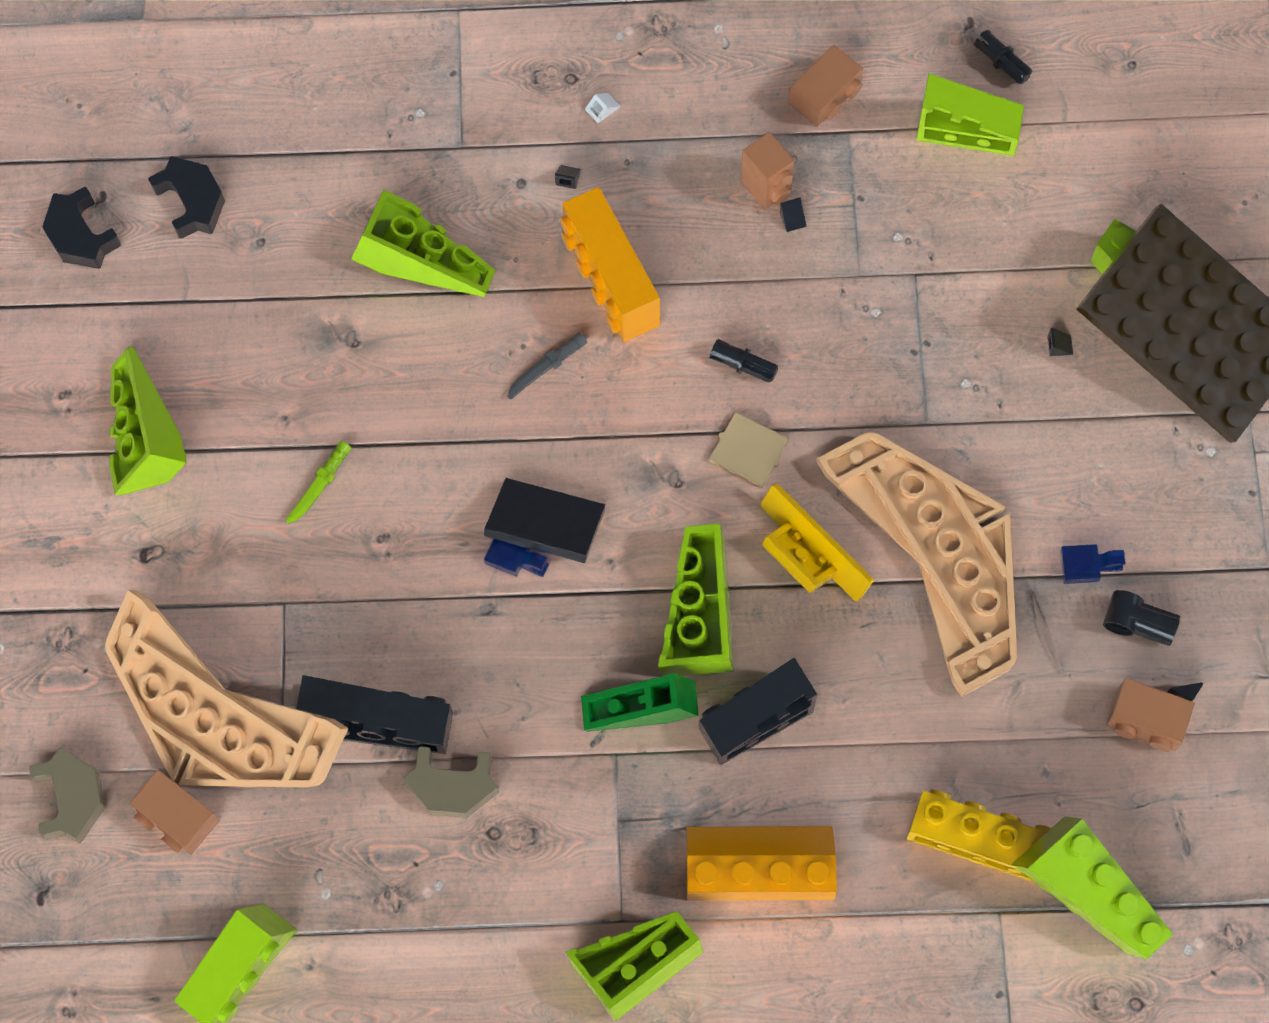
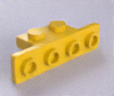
[760,483,874,602]

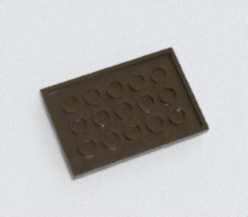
[1076,204,1269,443]

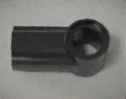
[1103,590,1180,646]

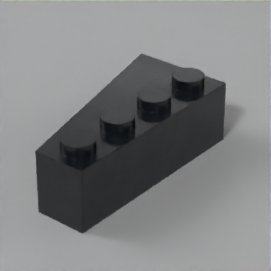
[296,675,453,754]

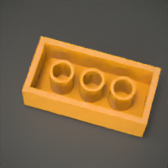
[560,187,660,342]

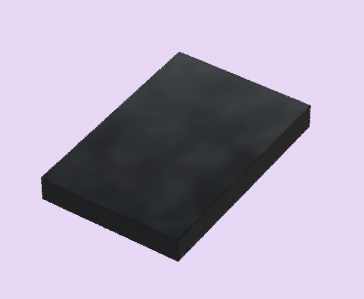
[484,478,606,563]

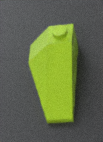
[351,189,495,297]
[109,346,187,496]

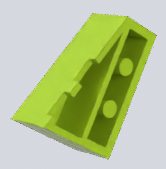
[916,73,1024,156]
[565,911,704,1021]

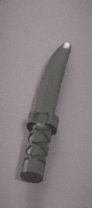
[507,332,587,399]

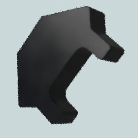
[148,156,225,239]
[42,187,121,269]

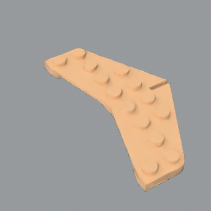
[817,432,1017,697]
[105,590,348,787]

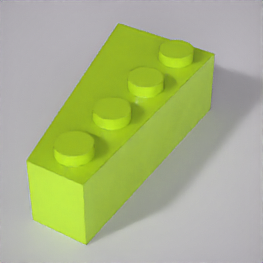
[658,523,734,676]
[1011,816,1173,960]

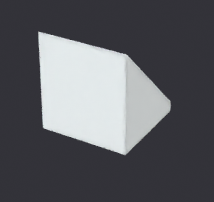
[585,93,621,123]

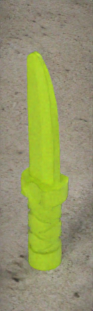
[286,441,352,524]

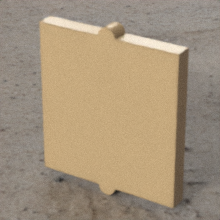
[709,412,789,488]

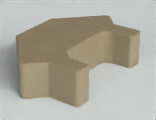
[404,747,499,818]
[29,748,105,843]

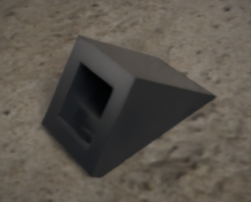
[555,165,581,189]
[780,197,807,232]
[1047,328,1073,356]
[1167,682,1203,701]

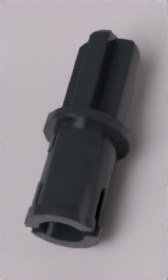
[974,30,1032,84]
[709,338,778,383]

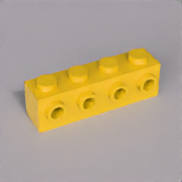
[907,789,1051,883]

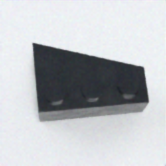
[699,657,817,765]

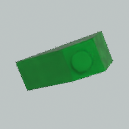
[581,673,699,732]

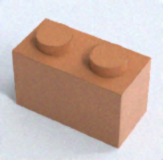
[788,45,863,127]
[741,132,794,210]
[1106,678,1195,752]
[129,770,220,855]

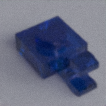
[484,539,549,577]
[1060,544,1126,584]

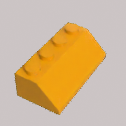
[686,826,837,901]

